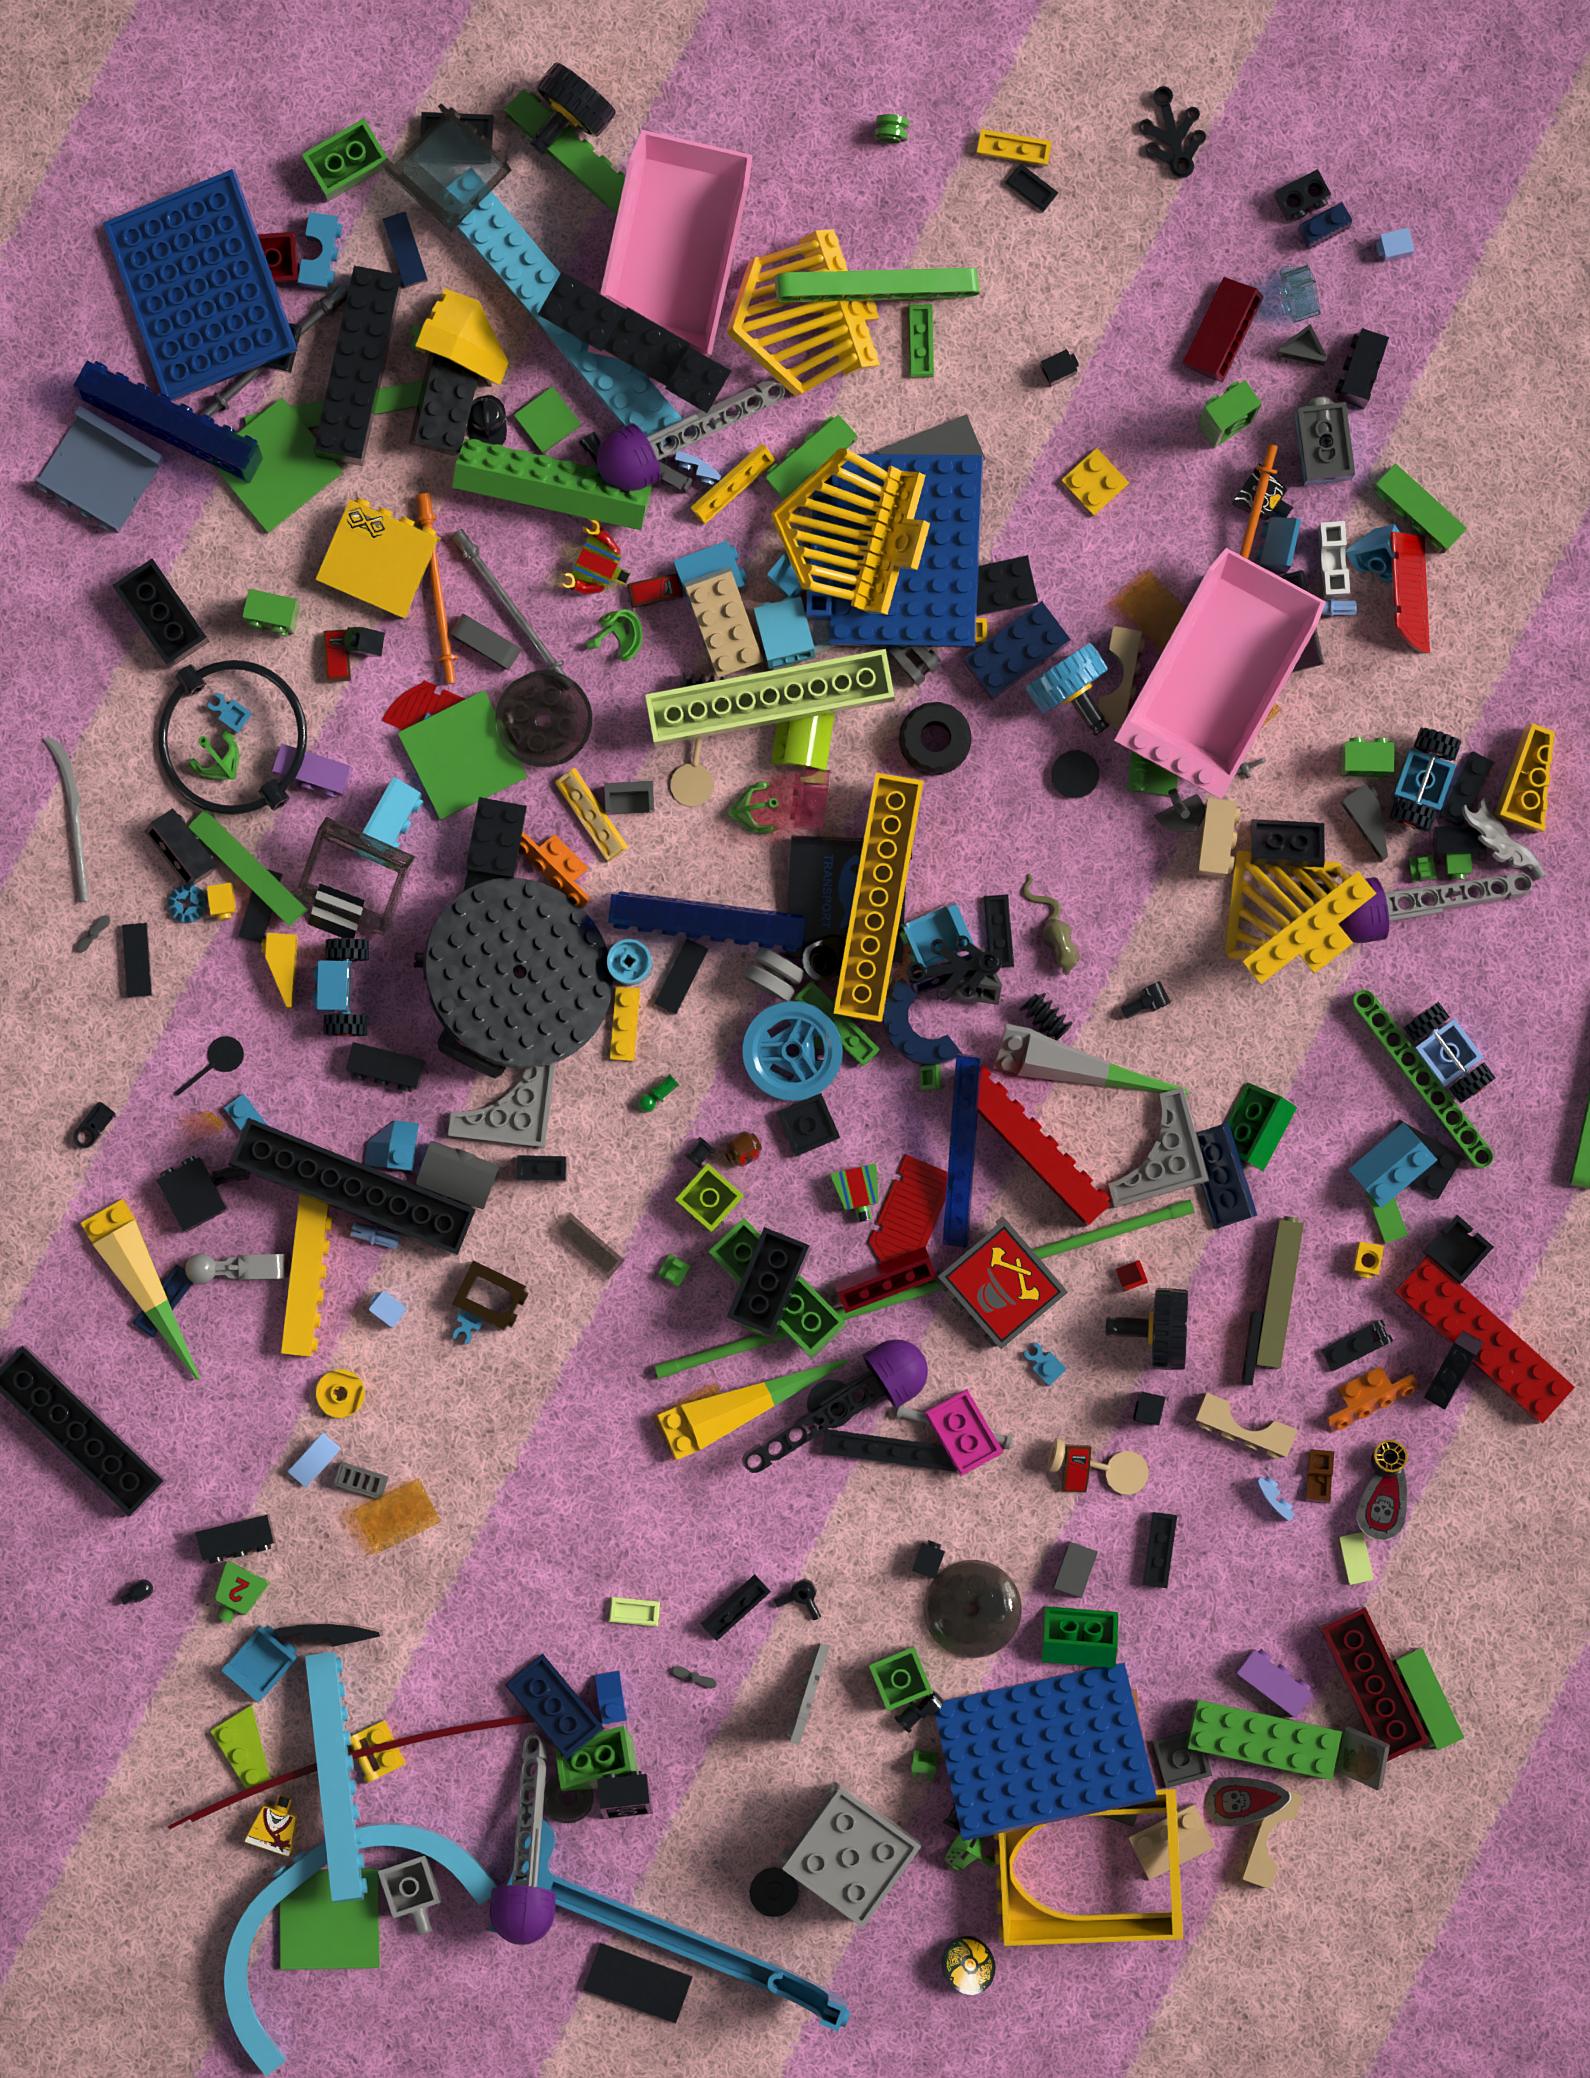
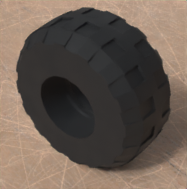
[899,702,972,775]
[437,1028,506,1079]

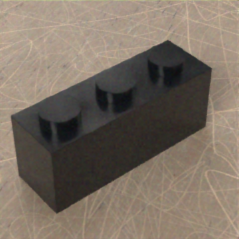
[144,808,217,889]
[346,1042,425,1092]
[1424,1330,1484,1410]
[196,1514,276,1564]

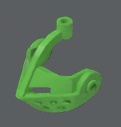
[586,609,642,662]
[188,730,240,780]
[729,782,778,834]
[944,1832,995,1871]

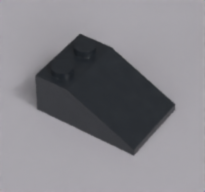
[597,1771,653,1819]

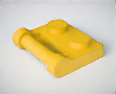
[350,1720,406,1784]

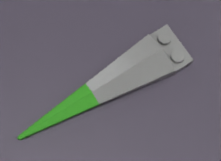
[993,1024,1189,1095]

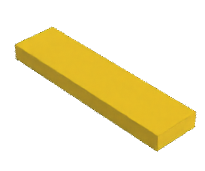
[690,443,775,525]
[555,768,629,862]

